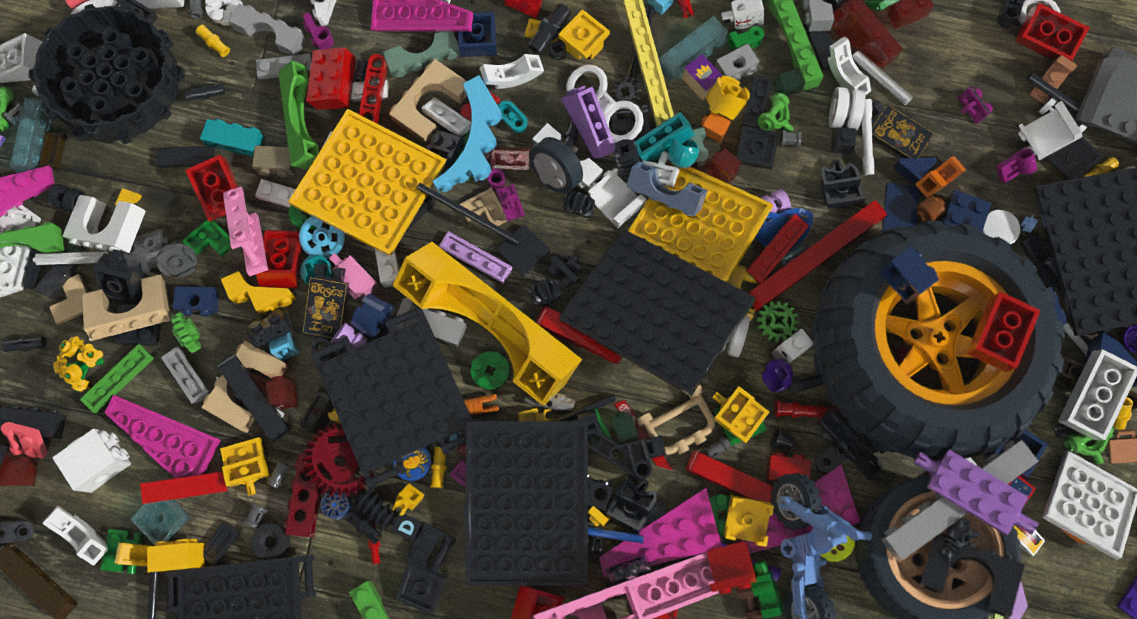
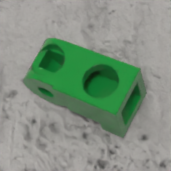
[727,26,764,52]

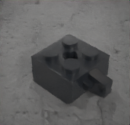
[93,249,144,305]

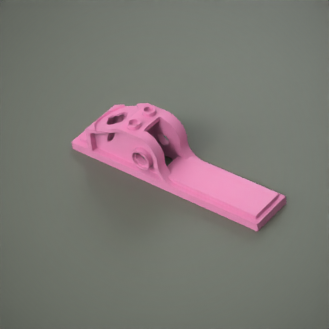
[532,552,719,619]

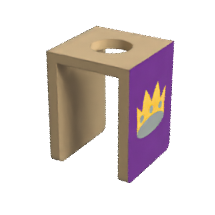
[682,54,723,100]

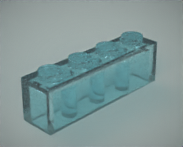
[659,16,728,82]
[10,98,51,173]

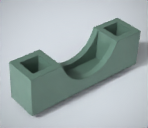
[383,32,460,78]

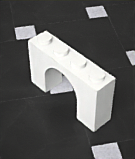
[63,195,145,253]

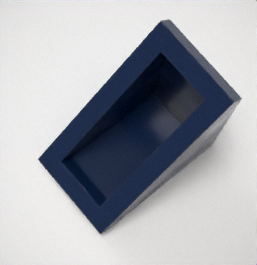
[894,158,937,186]

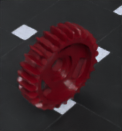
[302,424,377,498]

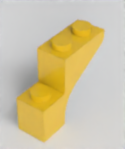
[221,271,296,315]

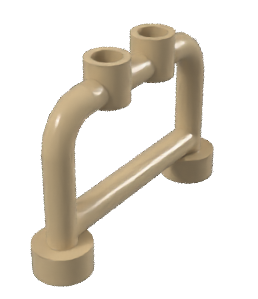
[636,385,715,455]

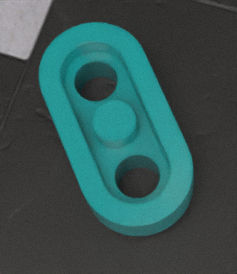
[498,101,528,133]

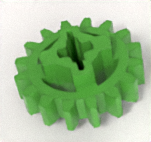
[756,300,799,343]
[171,312,201,353]

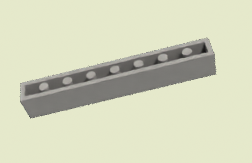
[881,440,1039,561]

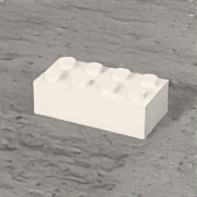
[1058,349,1137,440]

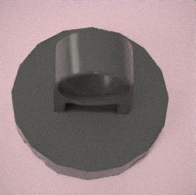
[157,241,197,277]

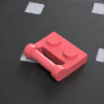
[1,422,48,459]

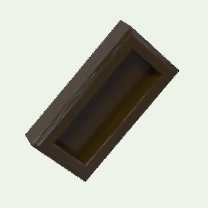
[38,131,67,170]

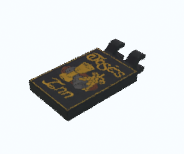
[860,100,935,158]
[302,264,349,338]

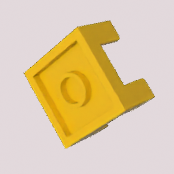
[723,495,774,547]

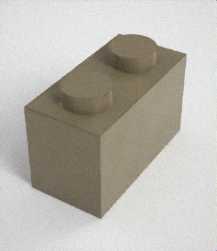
[252,146,295,177]

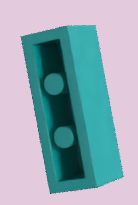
[634,112,696,162]
[200,119,265,157]

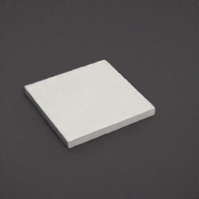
[1042,451,1137,560]

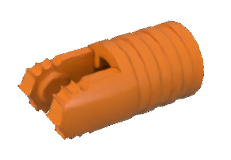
[464,394,499,416]

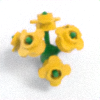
[53,336,104,392]

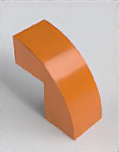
[915,156,966,198]

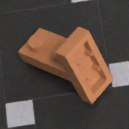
[1029,55,1077,105]

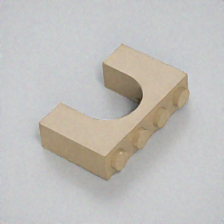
[389,59,467,145]
[82,274,171,341]
[202,340,289,433]

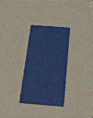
[883,182,920,232]

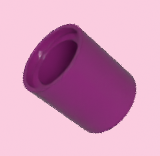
[487,169,506,191]

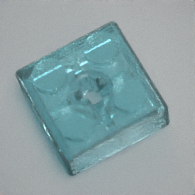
[131,500,190,545]

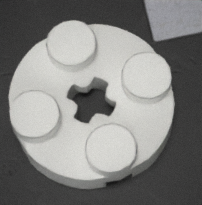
[205,0,243,26]

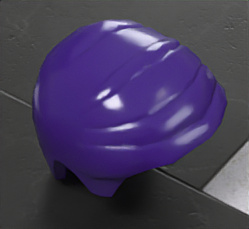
[762,359,794,393]

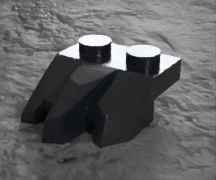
[821,159,865,209]
[604,477,657,535]
[606,554,651,584]

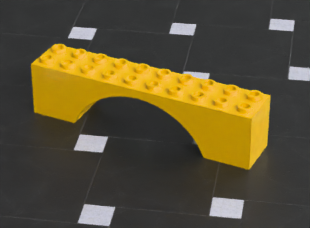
[392,242,582,406]

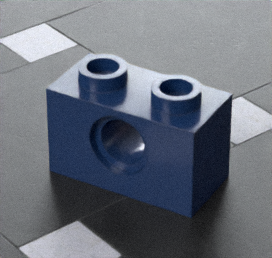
[173,287,219,317]

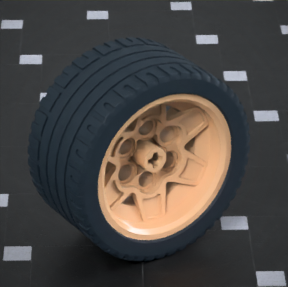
[855,474,1022,619]

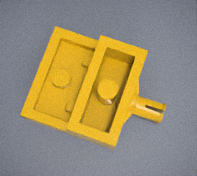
[712,386,770,443]
[220,437,270,496]

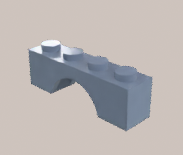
[626,161,708,216]

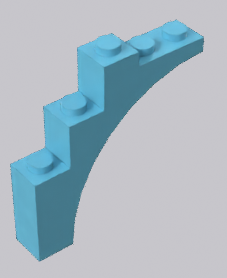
[433,75,502,193]

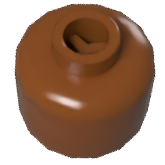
[916,196,947,222]

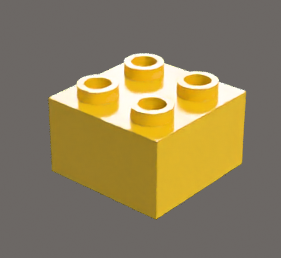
[147,539,205,572]

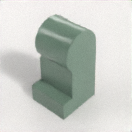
[686,128,709,167]

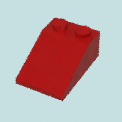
[185,155,238,222]
[256,230,302,288]

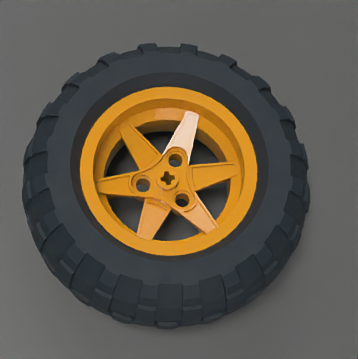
[811,221,1065,461]

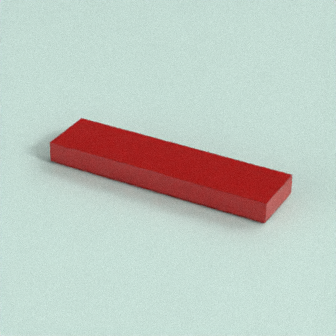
[745,214,809,284]
[140,471,227,504]

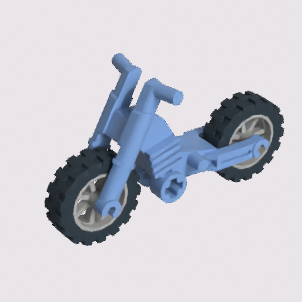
[771,473,872,619]

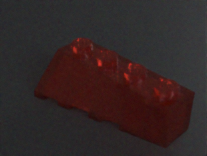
[831,0,903,68]

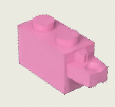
[329,253,379,301]

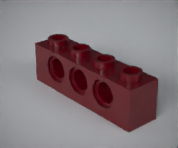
[284,454,325,538]

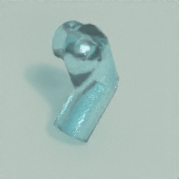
[780,245,806,264]

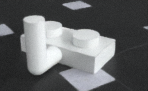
[643,151,679,188]

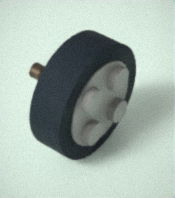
[529,137,583,194]

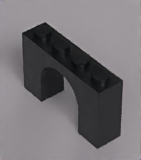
[920,534,1025,618]

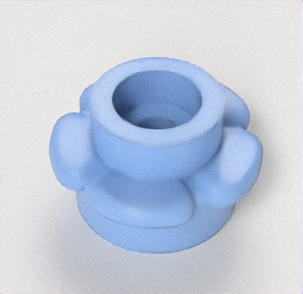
[1020,215,1038,233]

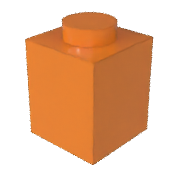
[700,112,731,143]

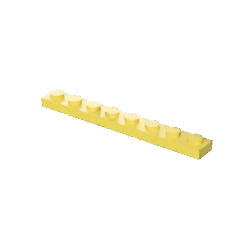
[623,0,674,127]

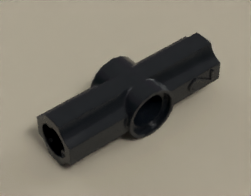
[528,3,571,55]

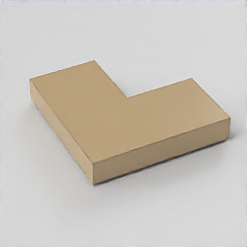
[460,187,507,226]
[50,274,88,325]

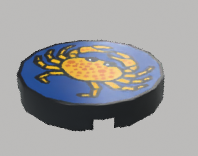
[393,447,433,482]

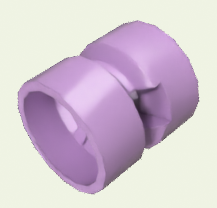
[761,189,791,221]
[331,323,368,353]

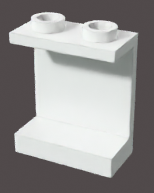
[1018,101,1082,160]
[588,168,646,229]

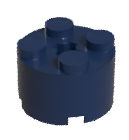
[351,294,395,339]

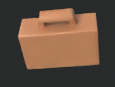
[1107,430,1137,464]

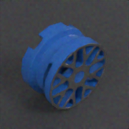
[320,492,352,520]

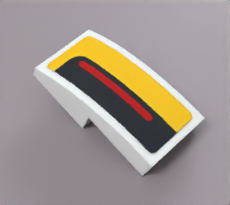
[1014,525,1045,556]

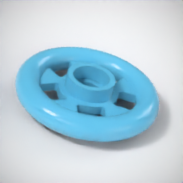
[299,216,345,259]

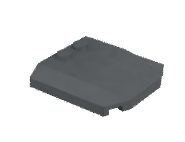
[1075,56,1137,146]

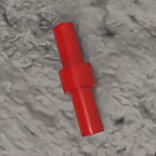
[367,523,380,565]

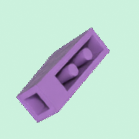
[561,86,615,159]

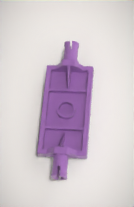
[913,450,1038,535]

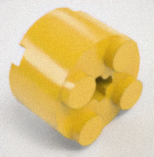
[706,76,750,120]

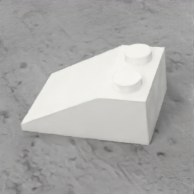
[0,33,43,83]

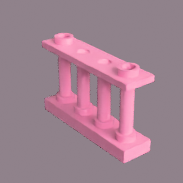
[223,187,268,276]

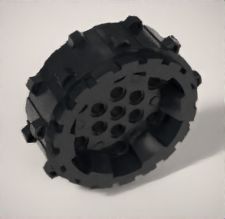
[28,4,185,144]

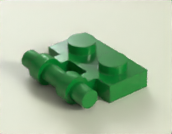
[100,529,144,574]

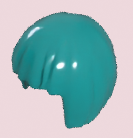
[668,138,699,168]
[300,254,333,284]

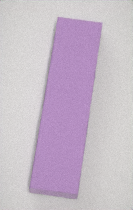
[438,231,513,284]

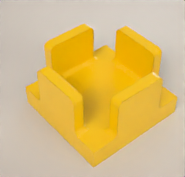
[558,9,610,60]

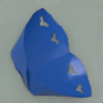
[755,208,814,251]

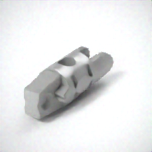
[524,393,575,411]

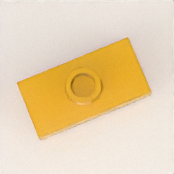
[115,543,151,566]

